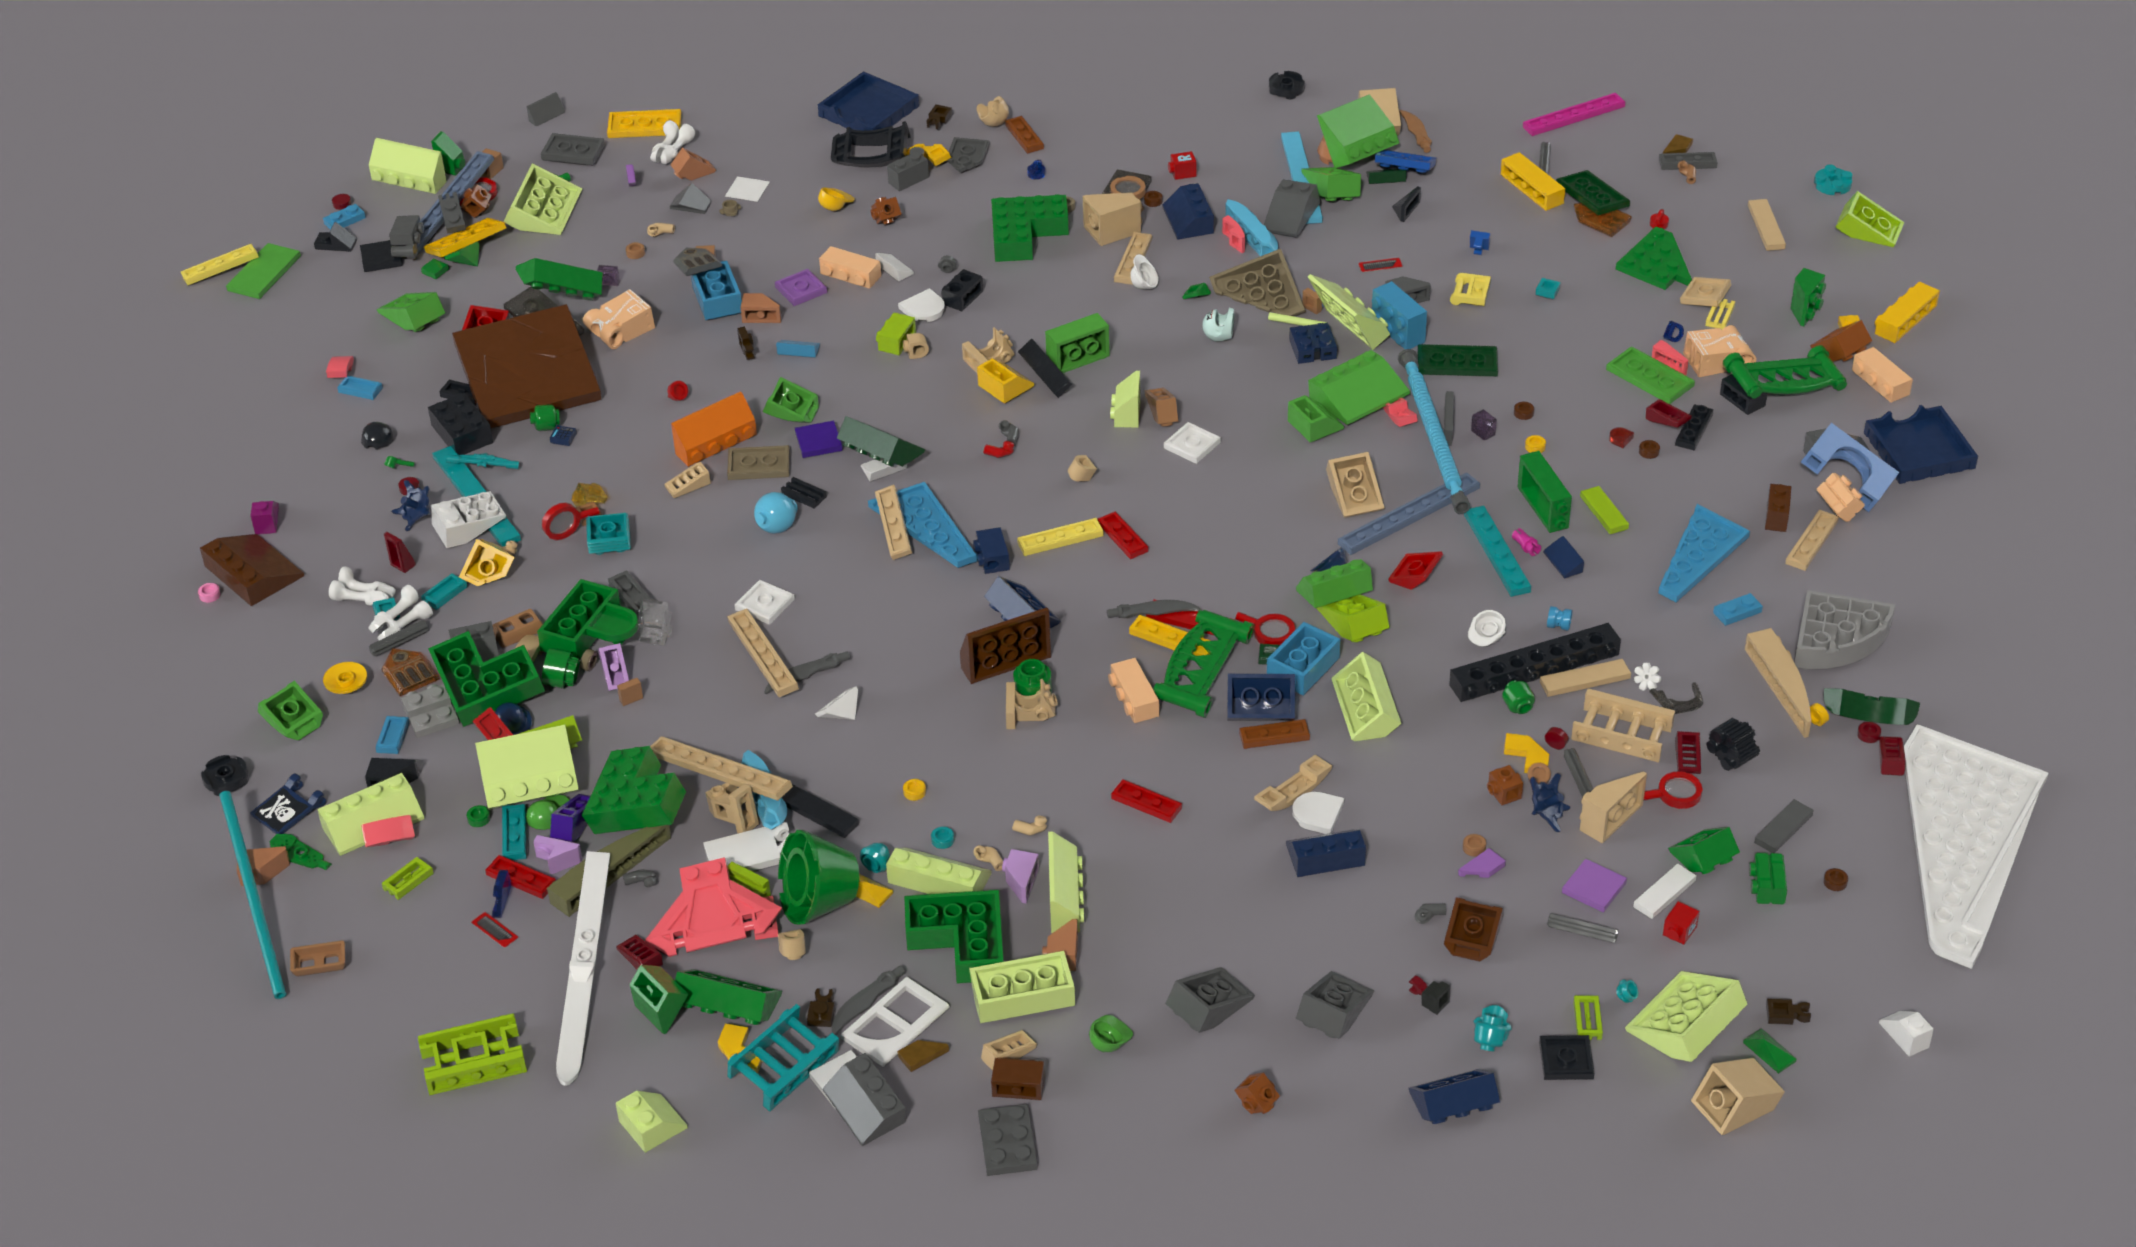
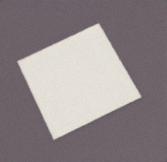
[725,176,770,202]

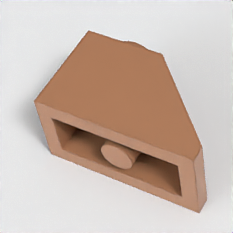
[670,147,716,181]
[741,293,781,323]
[236,846,290,886]
[1042,919,1078,971]

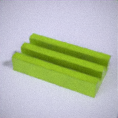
[382,857,434,900]
[728,862,771,897]
[1573,995,1603,1040]

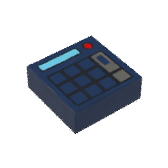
[550,425,577,446]

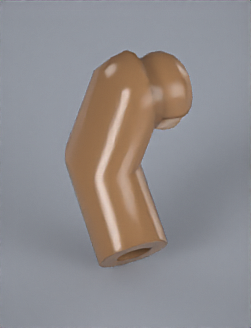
[1677,161,1696,184]

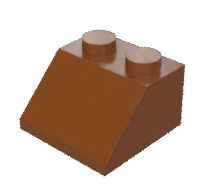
[1810,320,1872,362]

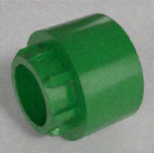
[541,648,580,689]
[1013,659,1052,696]

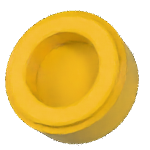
[1525,435,1546,453]
[1810,703,1829,726]
[903,779,926,801]

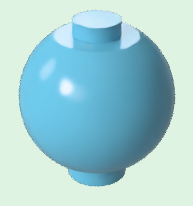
[754,492,798,534]

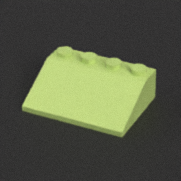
[503,163,582,235]
[1308,274,1390,350]
[475,725,579,810]
[1625,971,1747,1062]

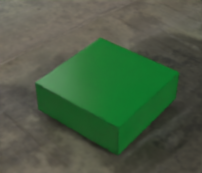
[421,258,449,279]

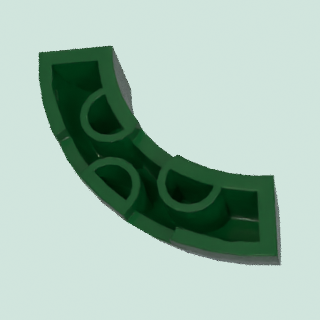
[1824,688,1920,725]

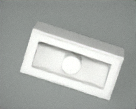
[875,253,914,281]
[861,458,907,482]

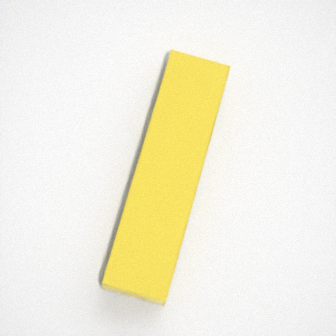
[181,244,259,286]
[1017,518,1103,556]

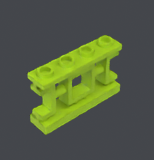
[417,1013,527,1096]

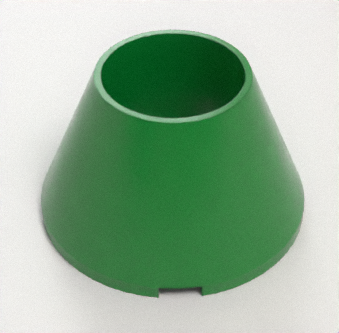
[778,830,859,925]

